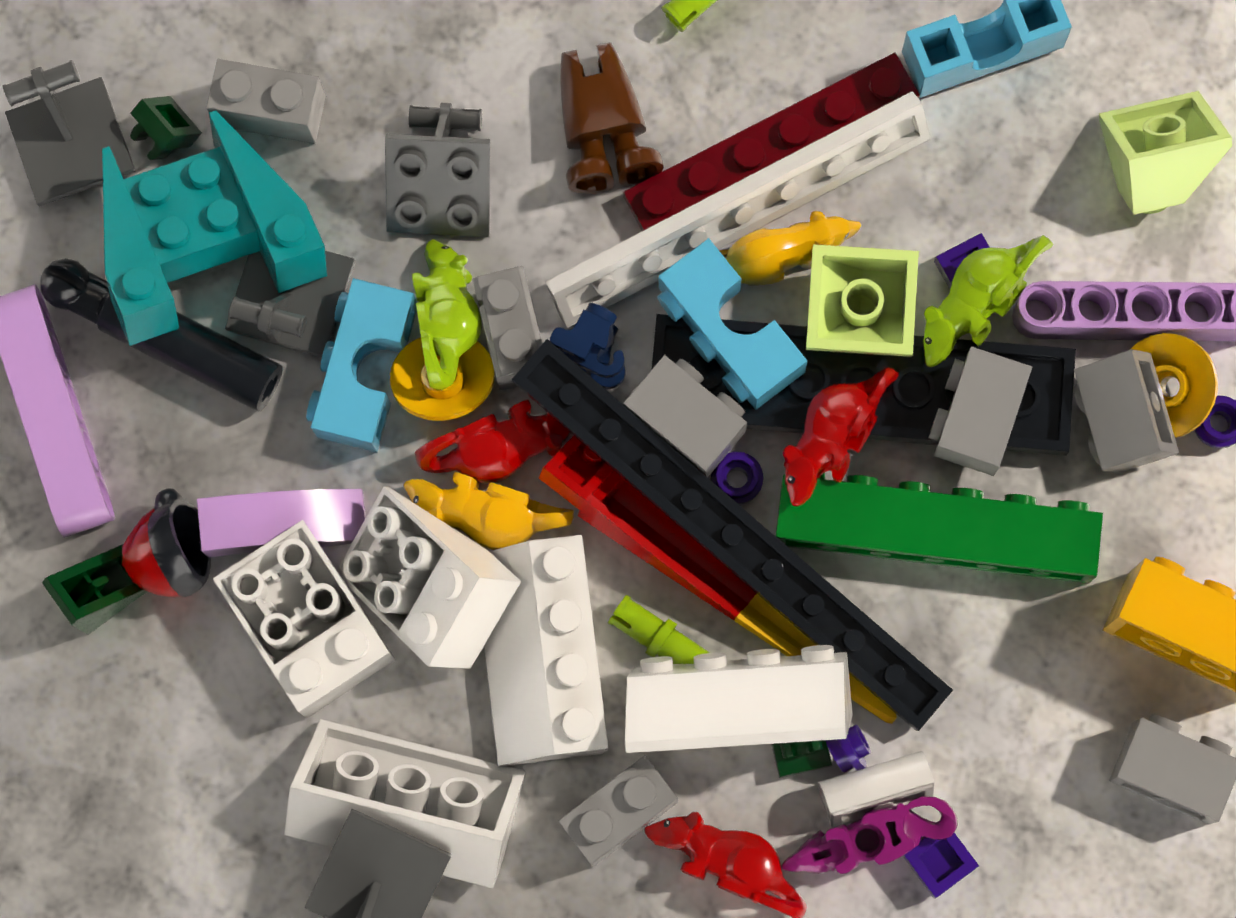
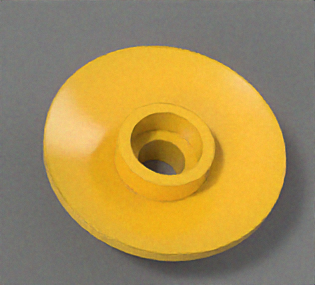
[1130,333,1218,438]
[390,337,495,421]

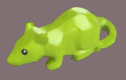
[923,235,1054,367]
[412,239,482,390]

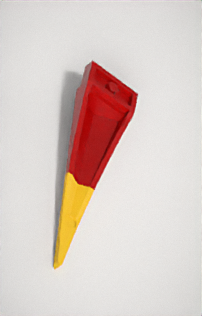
[539,436,897,724]

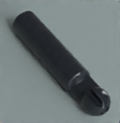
[40,258,283,412]

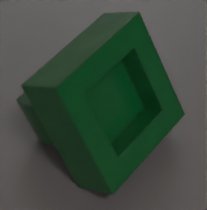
[130,96,202,160]
[771,740,832,778]

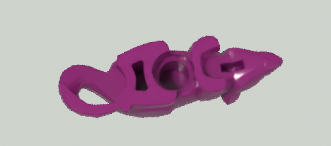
[781,796,958,874]

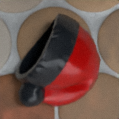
[122,488,211,598]

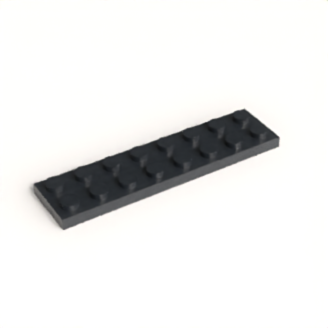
[651,314,1076,456]

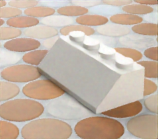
[484,535,609,767]
[625,645,853,753]
[284,719,526,888]

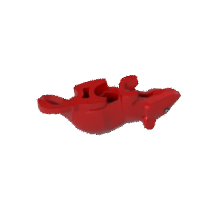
[783,367,899,506]
[415,399,571,484]
[644,812,807,918]

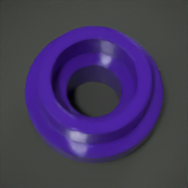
[1194,395,1236,449]
[711,452,764,505]
[825,725,871,773]

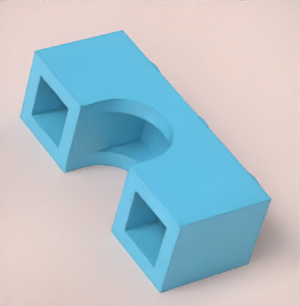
[902,0,1072,98]
[657,238,807,410]
[306,278,417,453]

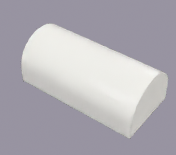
[818,751,935,828]

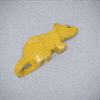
[719,211,861,286]
[403,472,574,550]

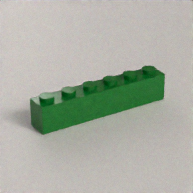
[775,473,1103,583]

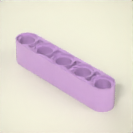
[1012,281,1236,341]
[0,284,115,538]

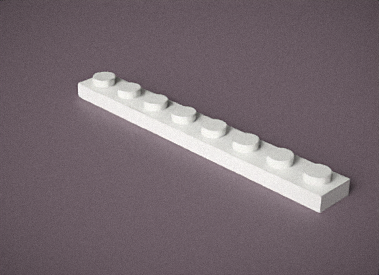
[545,91,931,328]

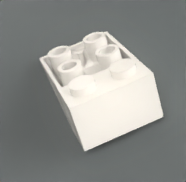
[337,486,521,669]
[213,520,396,718]

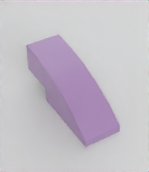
[197,489,366,557]

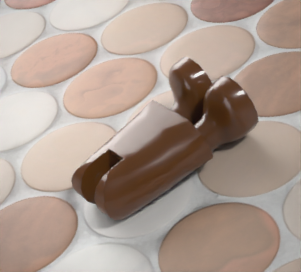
[560,42,664,194]

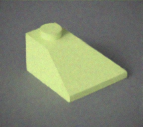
[1099,91,1232,215]
[806,244,919,357]

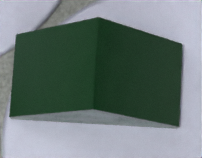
[42,544,147,635]

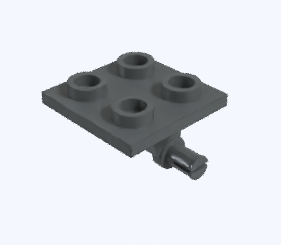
[3,60,136,207]
[385,103,490,237]
[225,251,355,357]
[305,809,451,918]

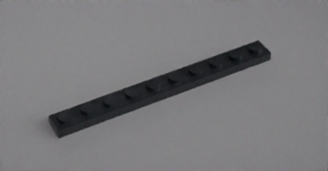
[511,339,953,731]

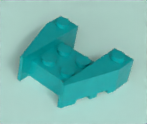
[102,110,327,346]

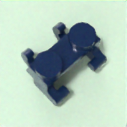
[550,303,626,389]

